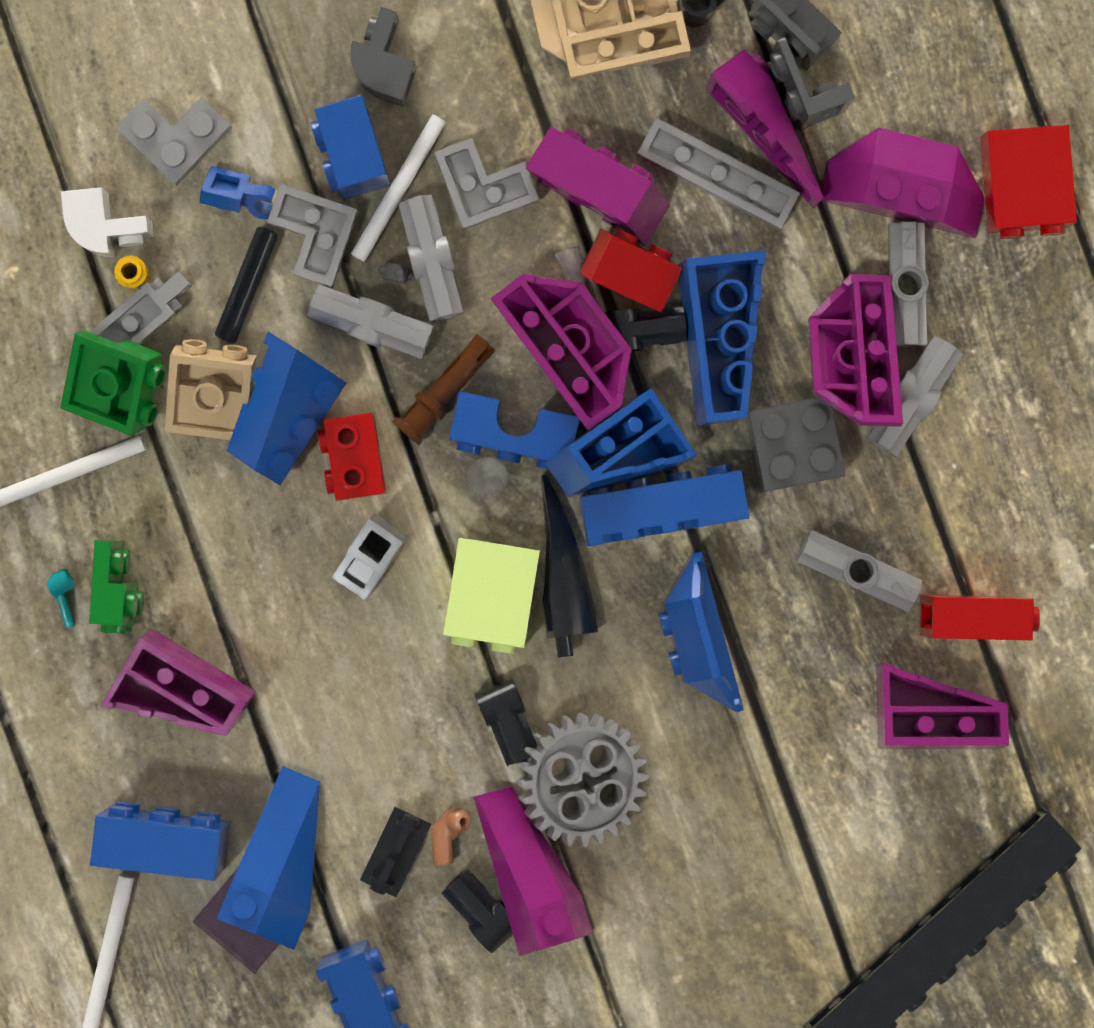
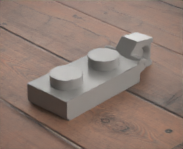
[90,271,193,345]

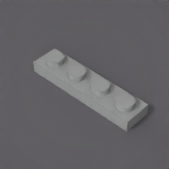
[636,117,800,231]

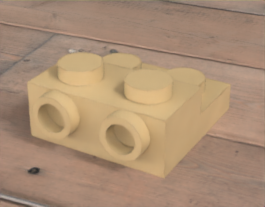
[164,339,257,440]

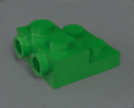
[60,330,166,436]
[89,540,144,634]

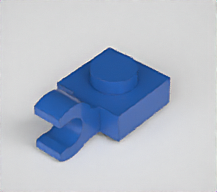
[199,166,275,219]

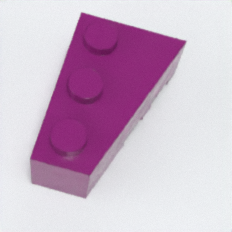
[100,628,256,736]

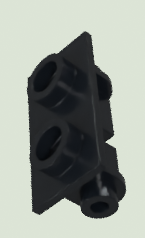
[360,807,431,897]

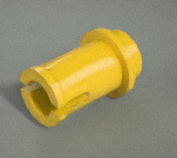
[114,255,150,289]

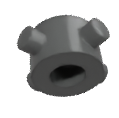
[378,263,414,284]

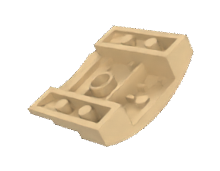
[530,0,691,79]

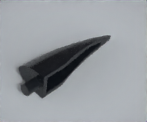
[541,475,598,658]

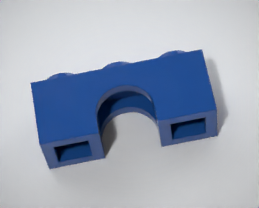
[449,391,579,470]

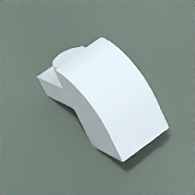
[61,187,154,257]

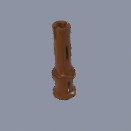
[392,334,496,446]

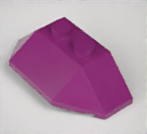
[820,128,985,238]
[490,274,632,431]
[808,274,903,427]

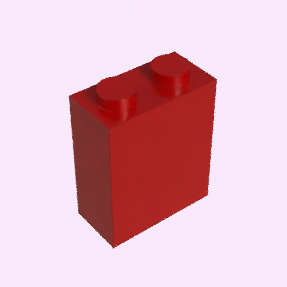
[980,124,1077,239]
[920,595,1040,641]

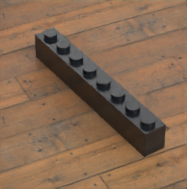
[802,808,1082,1028]

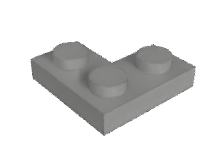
[116,97,232,186]
[434,138,539,230]
[267,184,358,288]

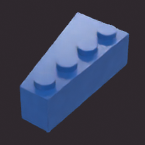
[678,250,766,426]
[579,464,750,546]

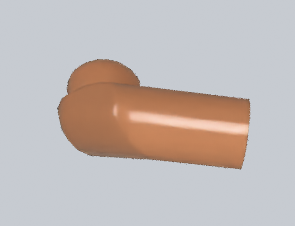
[431,808,471,865]

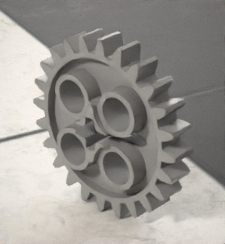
[516,712,648,847]

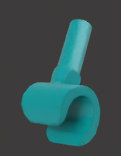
[47,568,75,629]

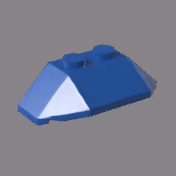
[658,551,744,712]

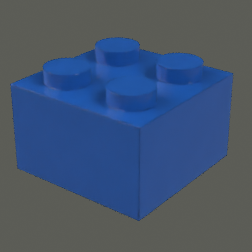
[310,95,391,200]

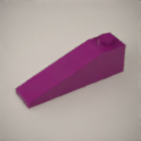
[705,49,824,209]
[473,787,593,956]

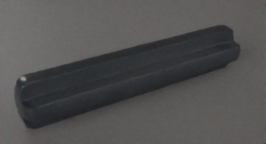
[215,226,278,343]

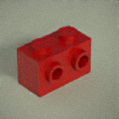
[579,227,682,312]
[318,412,387,501]

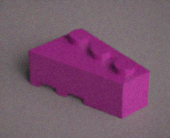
[525,127,670,246]
[876,663,1009,749]

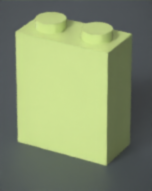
[443,538,540,654]

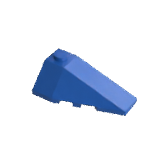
[216,766,320,950]

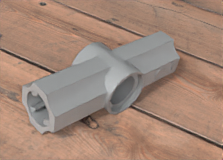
[398,194,464,322]
[888,222,929,347]
[306,284,434,360]
[866,335,963,457]
[796,530,923,612]

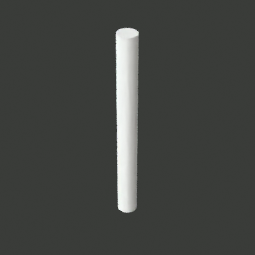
[351,114,446,262]
[0,435,147,507]
[82,874,135,1028]

